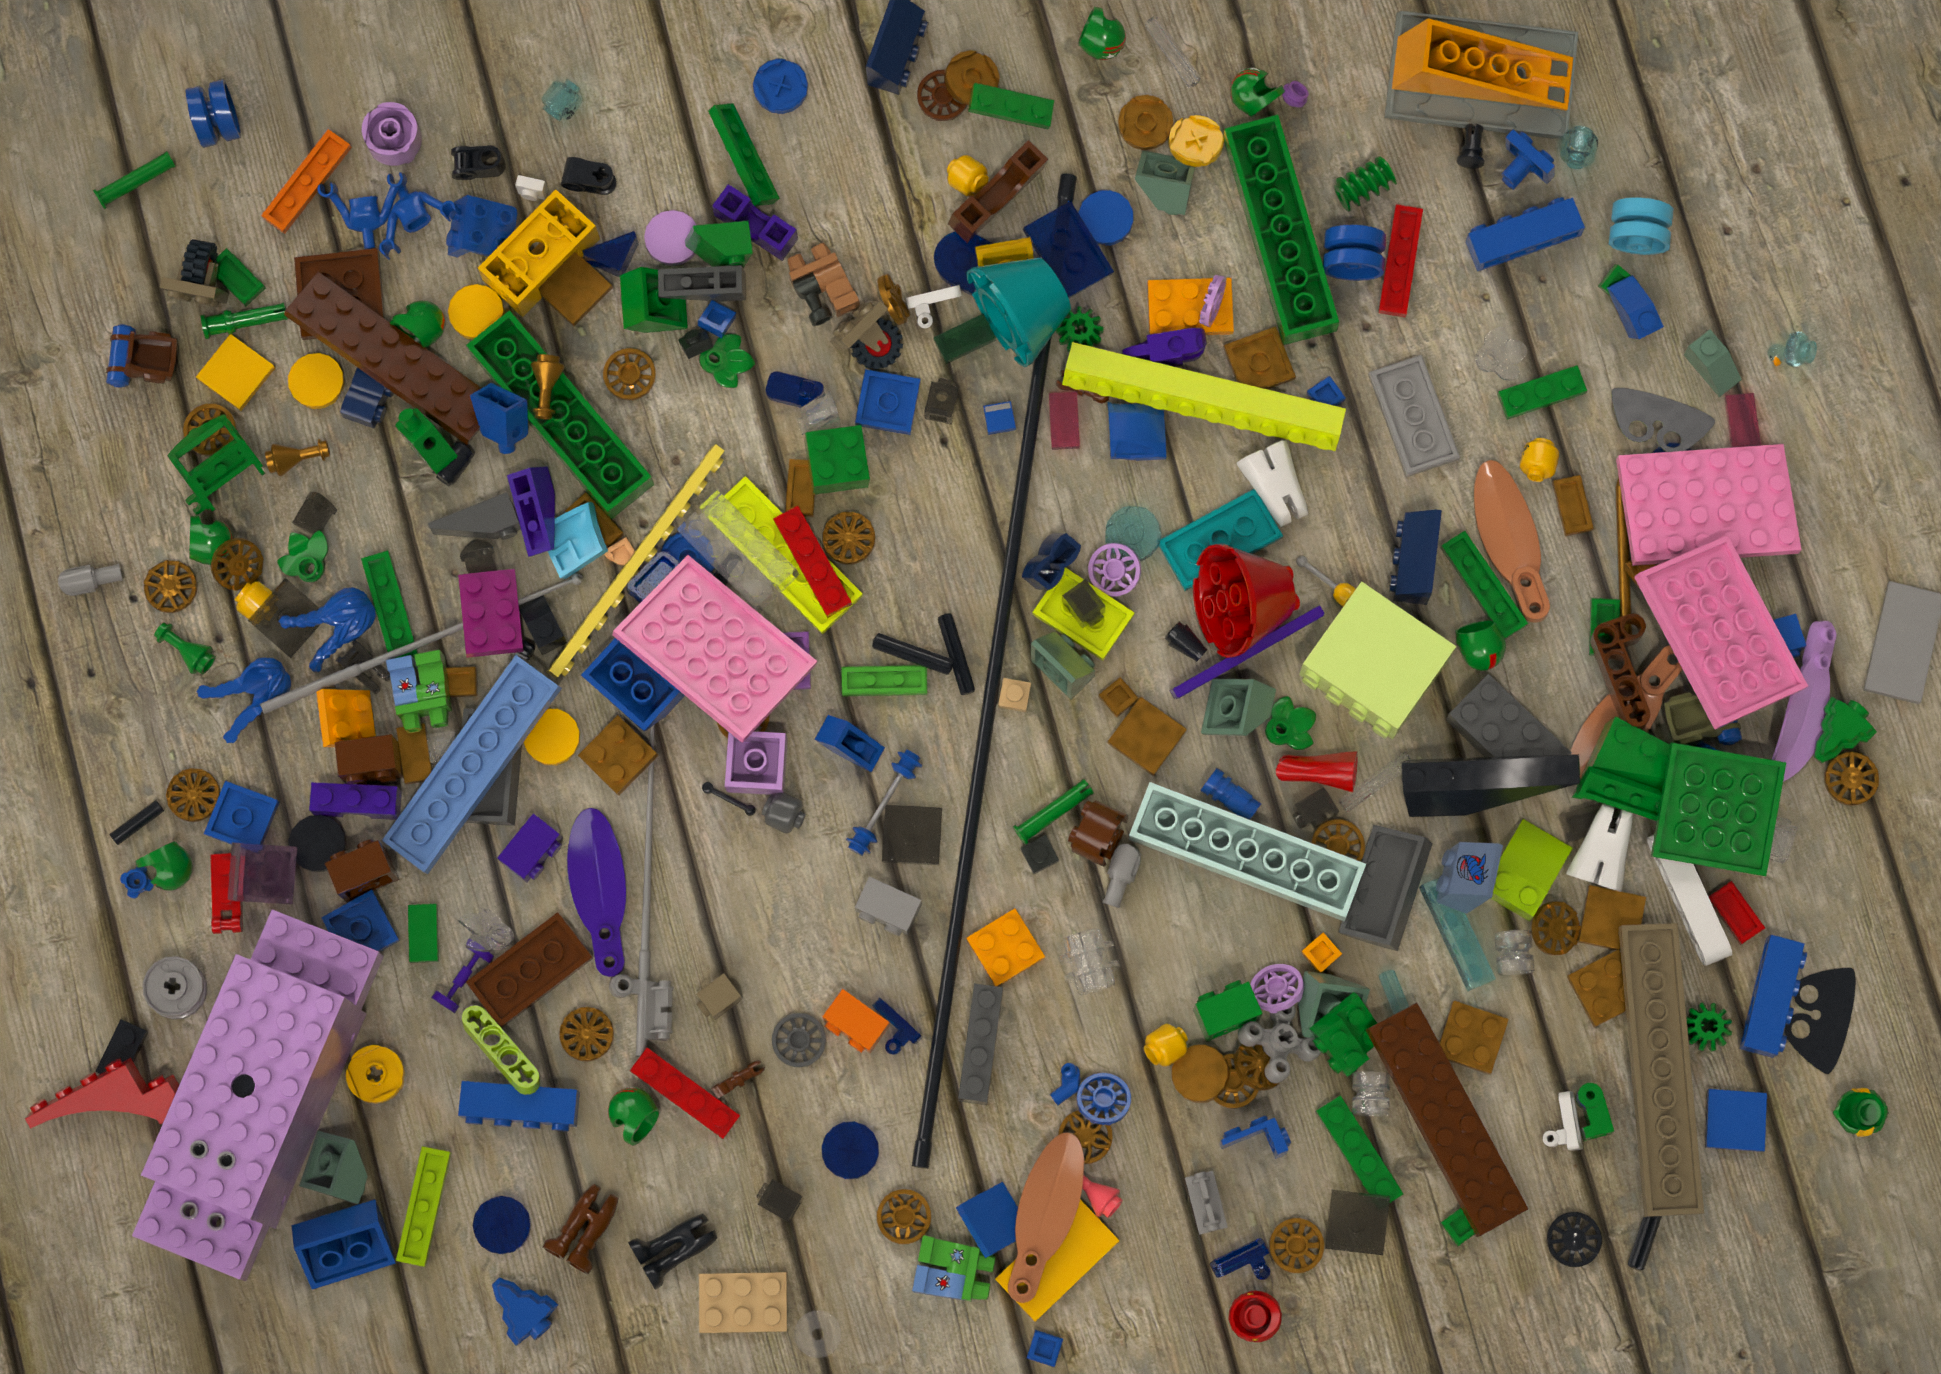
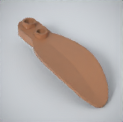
[1474,460,1550,623]
[1570,645,1683,778]
[1008,1133,1084,1303]

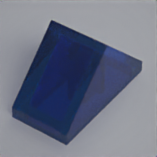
[582,231,639,277]

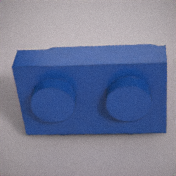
[446,195,517,258]
[1219,1115,1291,1159]

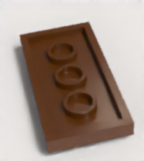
[466,912,593,1028]

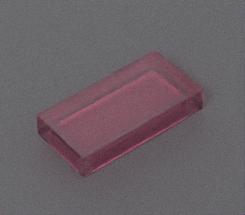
[1049,392,1080,450]
[1724,393,1761,448]

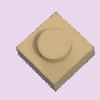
[998,678,1031,712]

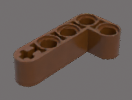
[1590,613,1651,730]

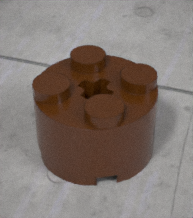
[1068,800,1128,867]

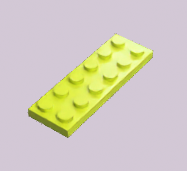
[705,476,863,635]

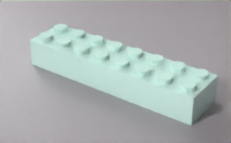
[1129,782,1366,921]

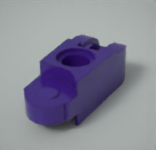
[1122,328,1207,367]

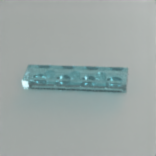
[1419,878,1496,991]

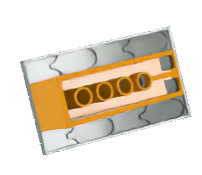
[1384,11,1579,139]

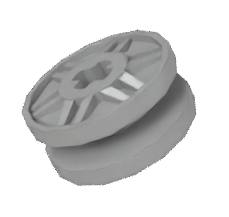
[143,956,207,1020]

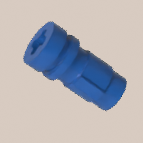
[1200,768,1261,820]

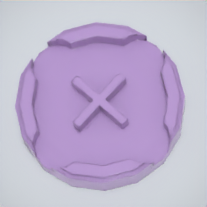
[644,210,696,266]

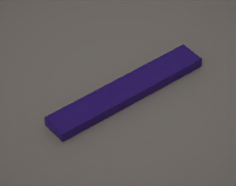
[1169,605,1325,699]

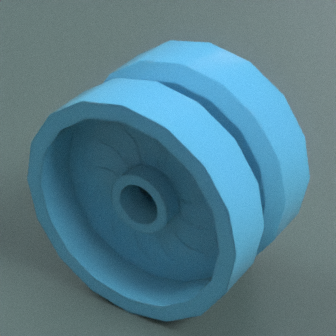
[1609,198,1674,255]

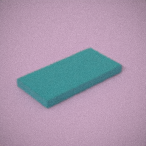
[1157,489,1283,592]

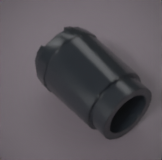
[432,442,474,486]

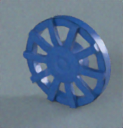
[1077,1073,1131,1126]

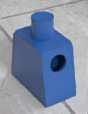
[470,383,528,454]

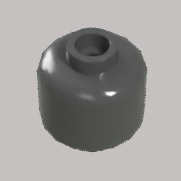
[762,792,806,833]

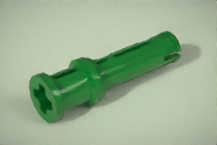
[200,302,288,339]

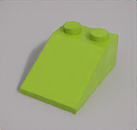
[1490,819,1573,921]

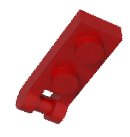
[210,853,243,934]

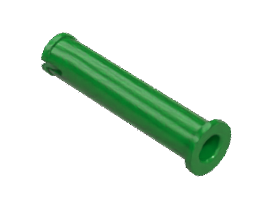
[93,151,176,209]
[1013,779,1094,845]

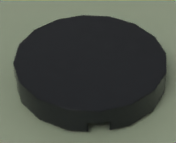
[288,815,346,872]

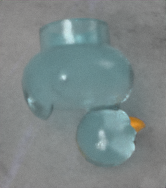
[1768,332,1817,367]

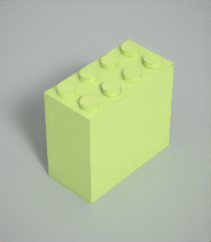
[1299,581,1456,739]

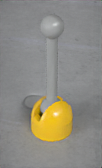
[1296,556,1356,607]

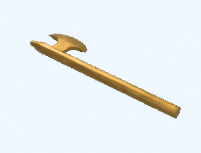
[1616,475,1632,635]

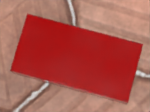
[1709,881,1765,945]

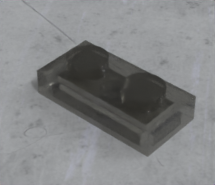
[1558,803,1619,844]

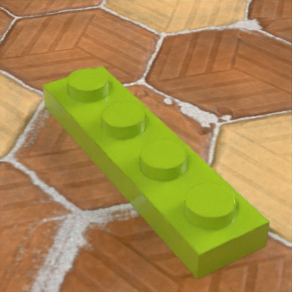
[396,1146,452,1267]

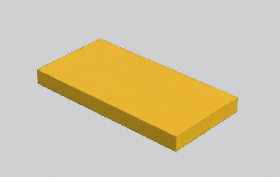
[995,1199,1119,1322]

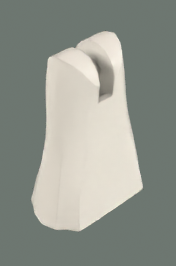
[1237,440,1308,527]
[1566,803,1633,892]

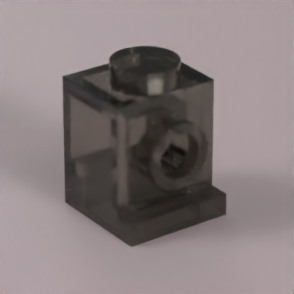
[924,378,959,425]
[1292,787,1339,829]

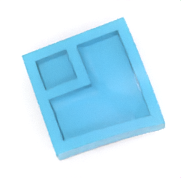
[548,502,608,579]

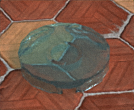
[1105,506,1162,563]

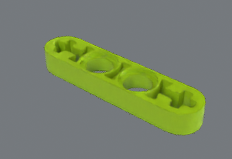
[462,1005,540,1095]

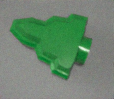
[1814,697,1877,763]

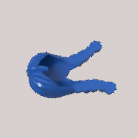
[278,587,376,672]
[196,658,291,743]

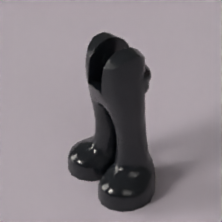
[628,1214,718,1290]

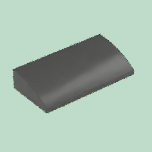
[462,708,522,826]
[1339,825,1433,951]

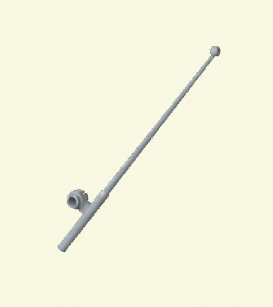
[260,573,584,714]
[609,725,655,1057]

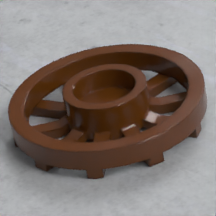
[917,70,967,121]

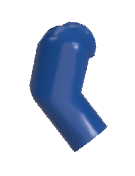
[1050,1063,1080,1106]

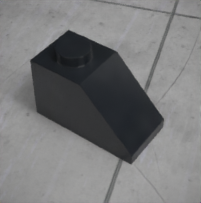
[519,595,568,655]

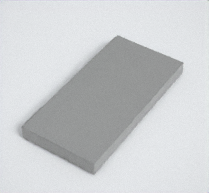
[1368,355,1460,477]
[1863,581,1941,704]

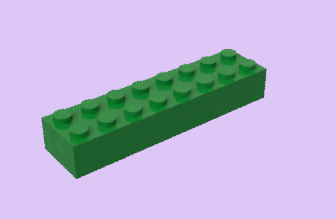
[1223,115,1339,345]
[466,310,654,520]

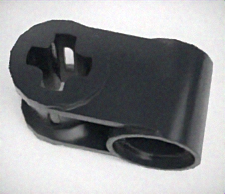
[451,145,506,180]
[561,157,617,195]

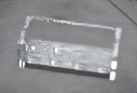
[677,490,800,614]

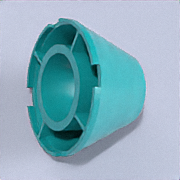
[967,257,1071,367]

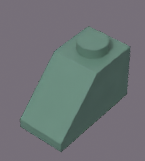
[1684,329,1742,398]

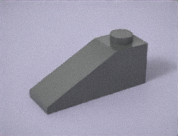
[658,265,746,302]
[428,492,521,540]

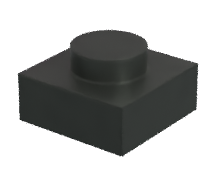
[678,328,713,359]
[1020,835,1059,874]

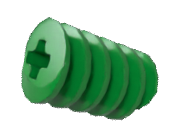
[1334,156,1397,212]

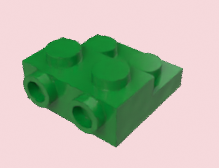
[1309,992,1377,1077]

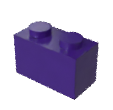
[497,813,563,883]

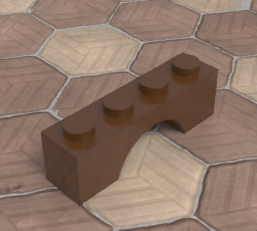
[948,140,1048,243]

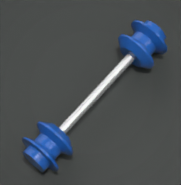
[846,750,923,856]

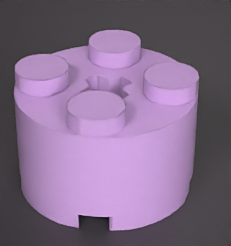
[362,102,422,166]

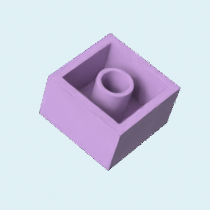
[725,731,788,795]

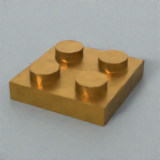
[578,715,659,796]
[1567,949,1626,1028]
[1439,1001,1509,1075]

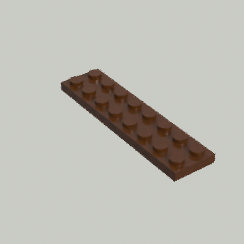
[284,272,481,445]
[1366,1003,1528,1237]

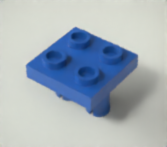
[1501,129,1555,190]

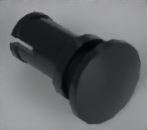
[1457,124,1485,169]

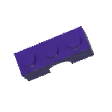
[712,184,798,261]
[309,782,402,820]

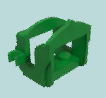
[167,414,265,515]

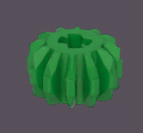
[1056,306,1104,352]
[1686,1002,1732,1052]

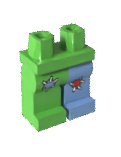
[386,650,452,733]
[912,1235,996,1302]

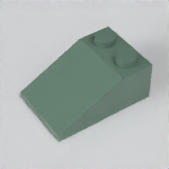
[1031,632,1095,700]

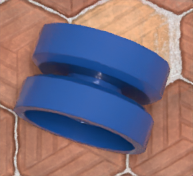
[185,79,241,148]
[1323,225,1386,281]

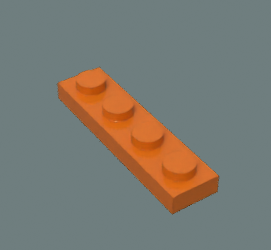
[261,129,352,234]

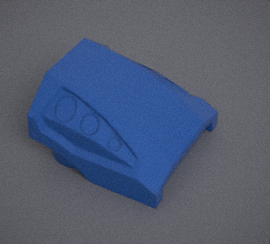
[1107,402,1167,461]

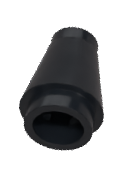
[1165,621,1207,662]

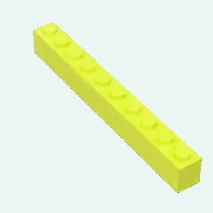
[1062,342,1346,451]

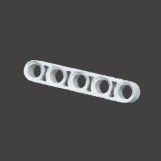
[1647,835,1732,966]

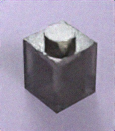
[1062,579,1105,628]
[756,1179,804,1224]

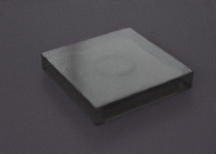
[248,578,320,658]
[882,805,942,866]
[1325,1189,1390,1255]

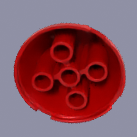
[1193,544,1300,658]

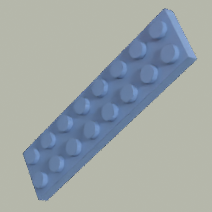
[382,655,562,874]

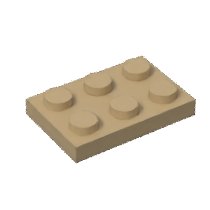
[699,1272,788,1333]

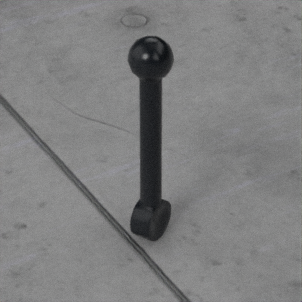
[702,782,756,816]

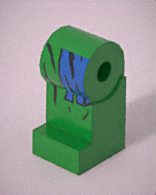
[1575,1083,1614,1142]

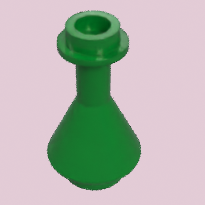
[154,623,216,675]

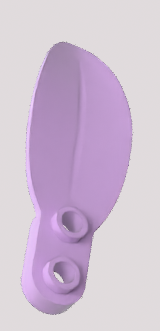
[1772,621,1837,782]

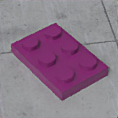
[458,569,524,658]

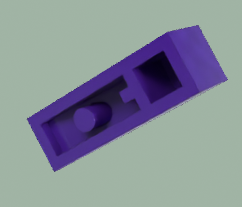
[507,466,555,557]

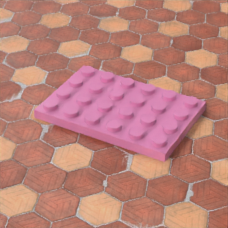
[1616,444,1802,566]
[1634,535,1808,730]
[613,555,817,743]

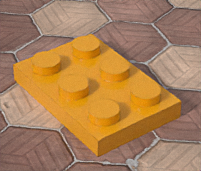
[1147,278,1234,335]

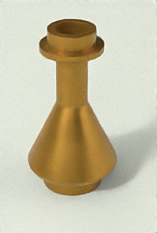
[531,354,565,419]
[265,439,330,477]

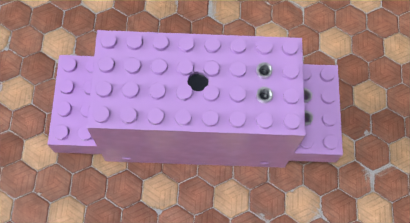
[132,910,384,1281]

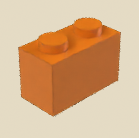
[822,989,890,1053]

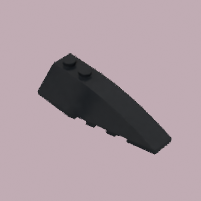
[1402,754,1581,817]

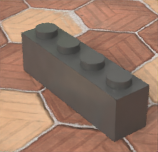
[958,983,1003,1105]

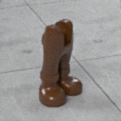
[542,1184,619,1274]

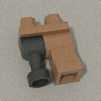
[787,243,860,326]

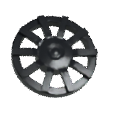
[1546,1212,1602,1267]

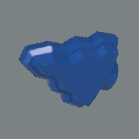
[492,1278,559,1346]

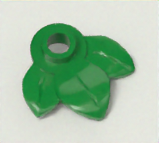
[699,334,755,388]
[277,530,328,583]
[1265,696,1316,750]

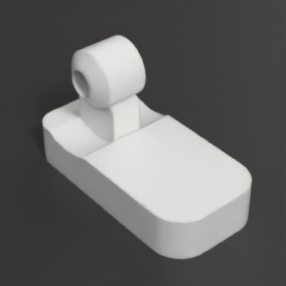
[905,285,962,328]
[1543,1091,1583,1151]

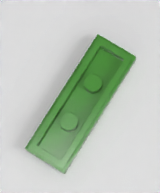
[842,665,927,697]

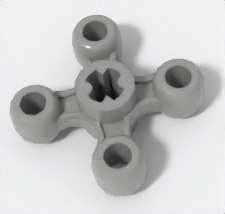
[1238,1000,1321,1083]

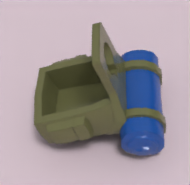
[1664,692,1742,746]

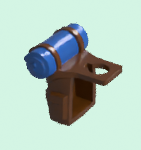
[106,324,177,388]

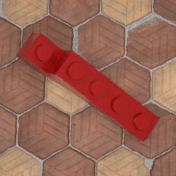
[25,1058,179,1129]

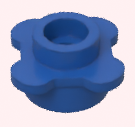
[120,866,154,899]

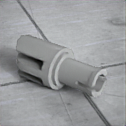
[58,563,123,596]
[1102,844,1141,908]

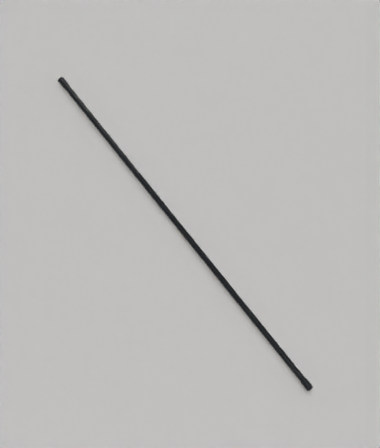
[911,174,1077,1169]

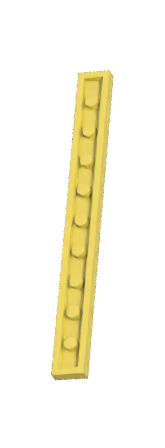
[546,444,724,678]

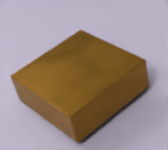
[1098,677,1139,718]

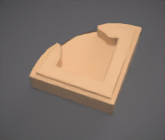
[604,537,635,566]

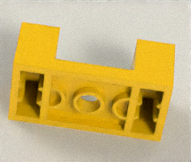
[478,189,600,317]

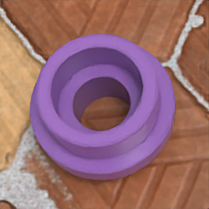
[1282,81,1309,107]

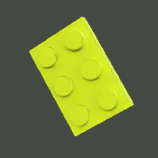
[1032,567,1135,661]

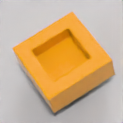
[1301,932,1342,973]

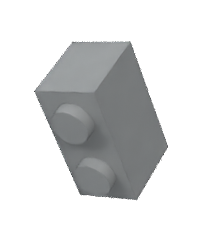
[855,876,922,936]

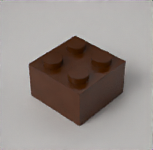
[334,734,403,785]
[325,839,400,903]

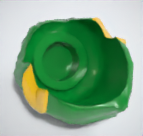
[1833,1088,1889,1137]

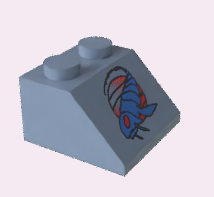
[1436,842,1503,914]

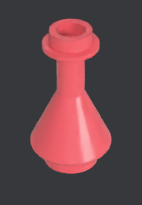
[1082,1175,1123,1218]

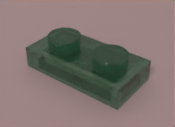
[933,314,996,364]

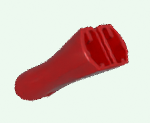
[1276,751,1358,792]

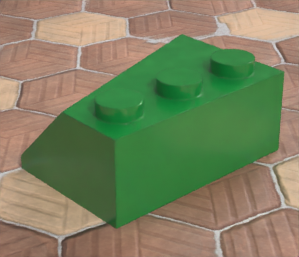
[1571,716,1670,803]

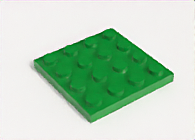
[1651,742,1786,876]

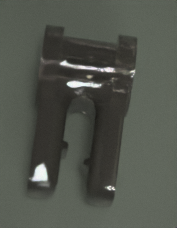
[335,640,391,695]

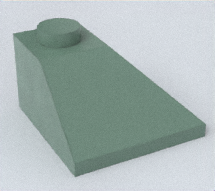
[1135,150,1196,215]
[1201,679,1276,736]
[1298,971,1370,1038]
[299,1131,368,1204]

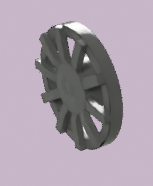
[772,1013,826,1068]

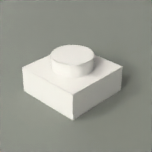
[515,175,548,201]

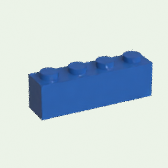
[1465,197,1585,272]
[1739,935,1807,1058]
[458,1081,580,1131]

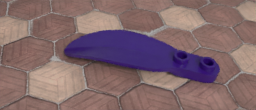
[567,808,626,977]

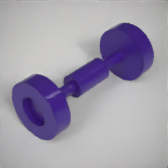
[431,940,494,1013]

